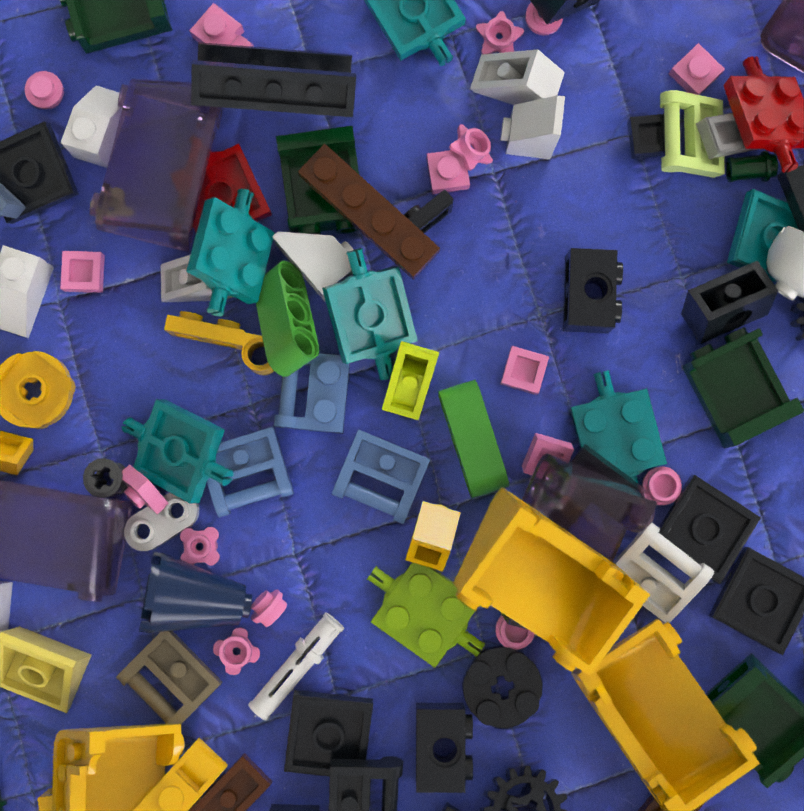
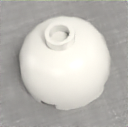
[766,226,804,301]

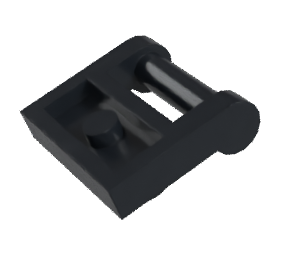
[329,756,403,811]

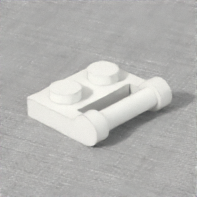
[613,521,714,623]

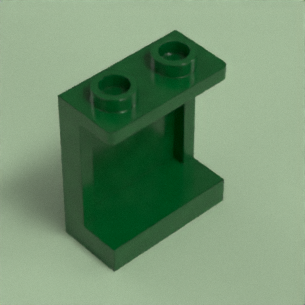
[60,0,172,54]
[276,126,359,235]
[682,327,804,448]
[706,653,804,788]

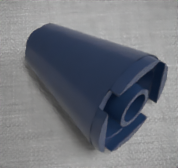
[139,552,252,633]

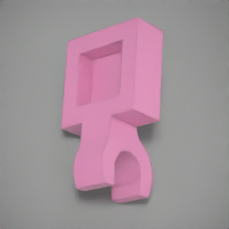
[189,3,254,47]

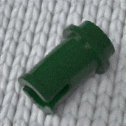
[726,151,778,182]

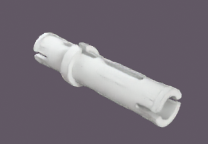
[248,612,345,721]

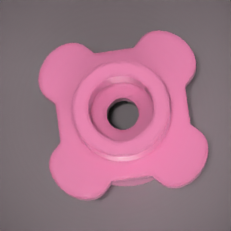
[180,527,220,566]
[213,627,260,675]

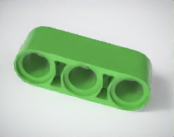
[256,261,319,377]
[438,379,509,498]

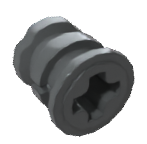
[83,458,128,498]

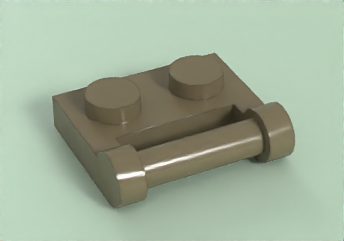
[116,631,223,724]

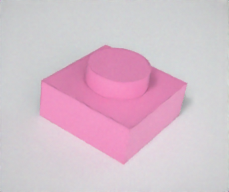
[669,43,725,95]
[427,150,470,194]
[60,251,105,293]
[500,346,549,395]
[522,433,574,482]
[122,465,169,514]

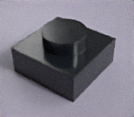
[627,114,665,159]

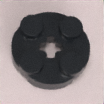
[462,646,542,728]

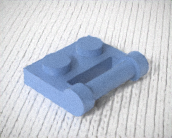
[273,353,350,434]
[207,427,294,517]
[332,429,430,525]

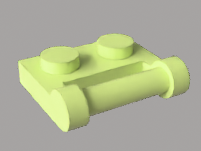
[660,90,725,178]

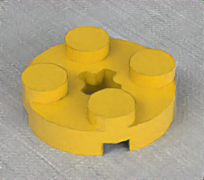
[0,351,76,429]

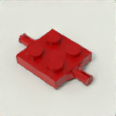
[723,56,804,173]
[169,133,272,232]

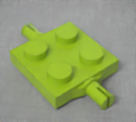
[366,562,485,668]

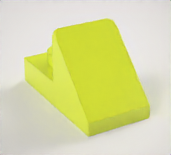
[382,341,439,421]

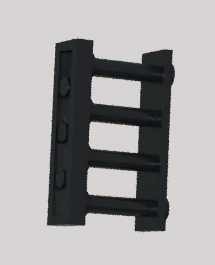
[191,42,356,117]

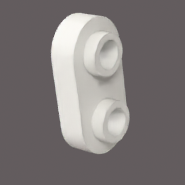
[124,493,200,551]

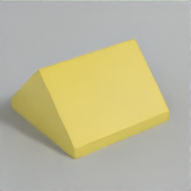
[0,626,92,713]

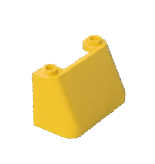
[453,487,650,676]
[571,619,760,811]
[52,723,184,811]

